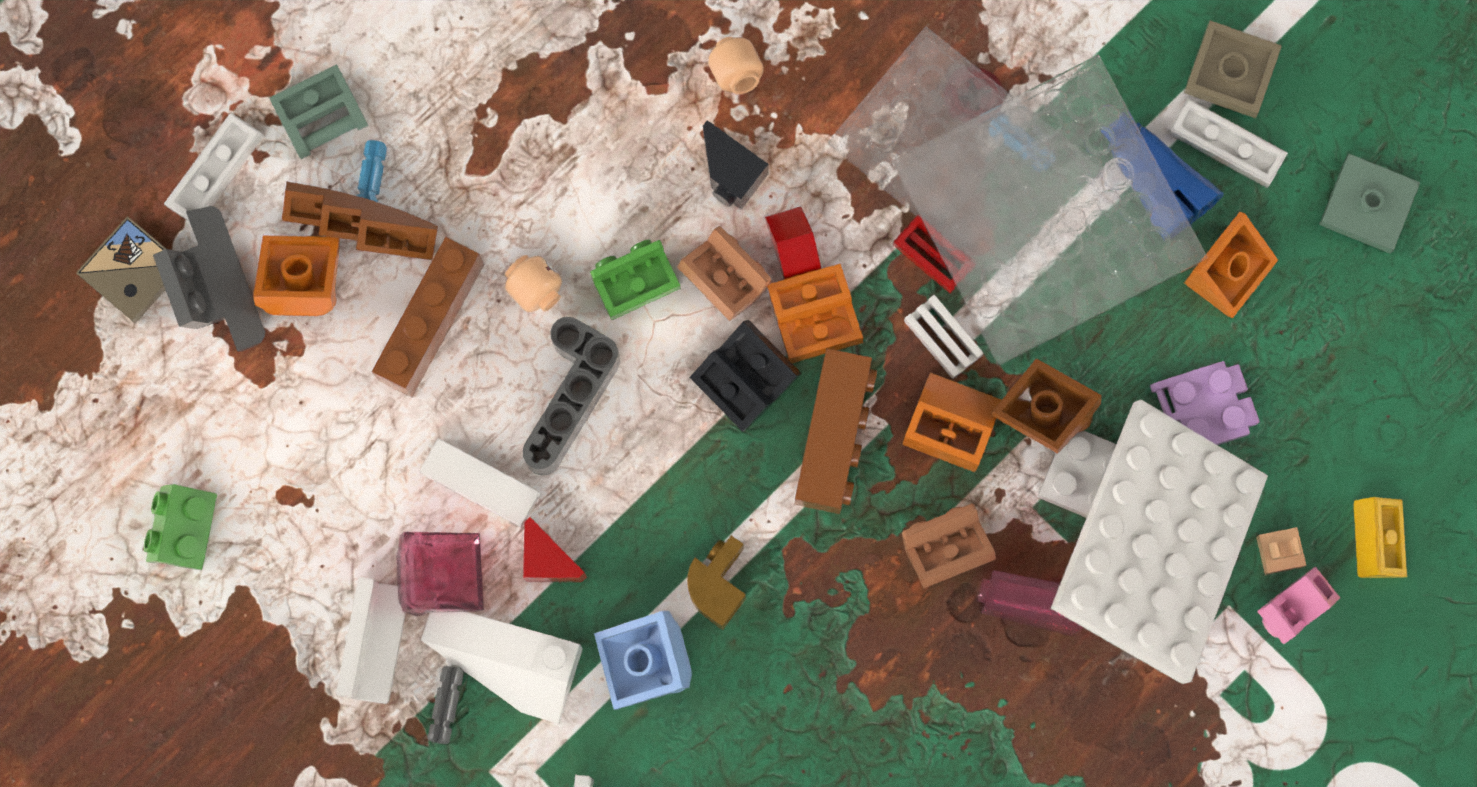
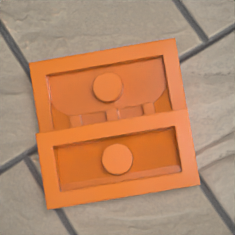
[767,264,863,363]

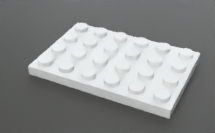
[1051,400,1268,684]

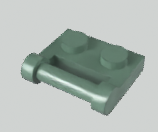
[269,64,369,159]

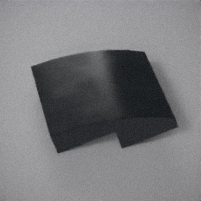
[689,319,802,432]

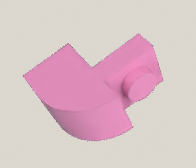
[1257,567,1340,644]

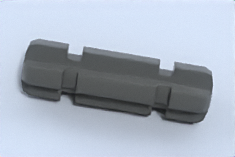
[428,666,464,744]

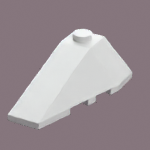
[421,603,583,724]

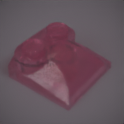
[396,532,484,616]

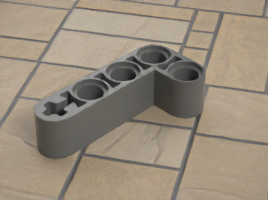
[523,317,620,475]

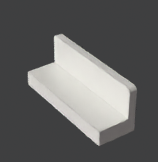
[336,577,410,704]

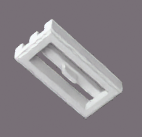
[904,295,983,379]

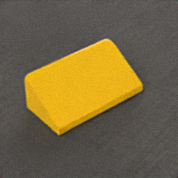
[1354,497,1407,578]

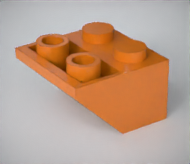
[902,373,1001,472]

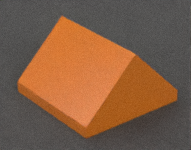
[1184,212,1278,318]

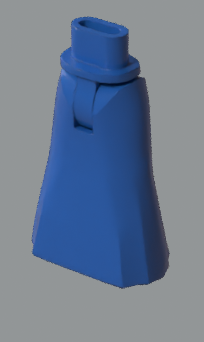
[1101,113,1224,242]

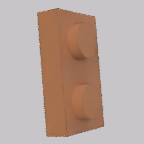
[677,226,771,321]
[902,503,996,588]

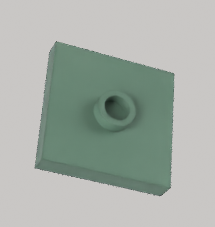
[1319,154,1420,254]

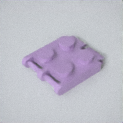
[1150,361,1260,445]

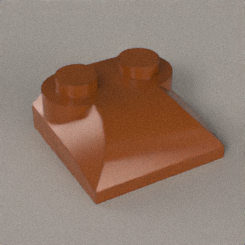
[992,358,1102,454]

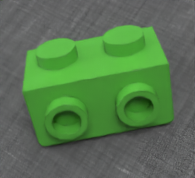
[590,240,681,321]
[143,484,217,570]

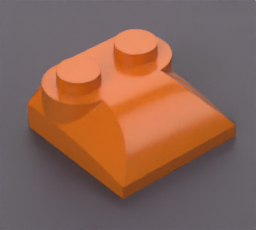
[253,235,340,316]

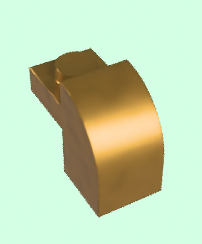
[687,535,746,630]

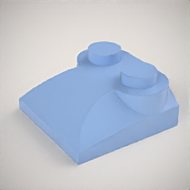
[594,611,692,710]

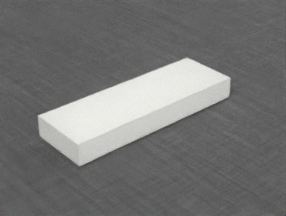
[1168,98,1288,188]
[164,113,264,221]
[419,438,541,528]

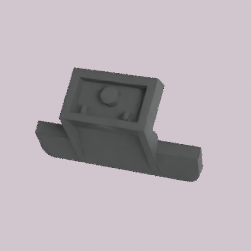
[153,206,265,352]

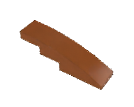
[282,181,438,260]

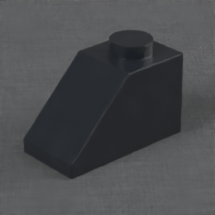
[703,120,769,209]

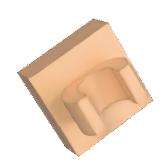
[1256,527,1306,575]

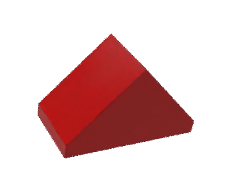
[765,206,822,280]
[523,517,587,582]

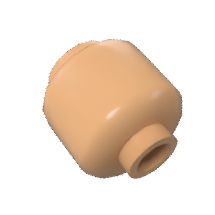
[708,37,763,94]
[505,255,562,312]

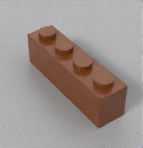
[371,237,484,397]
[794,348,877,514]

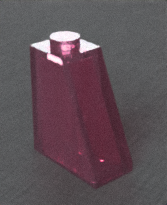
[977,571,1083,637]

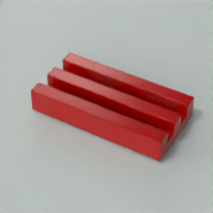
[893,214,976,294]

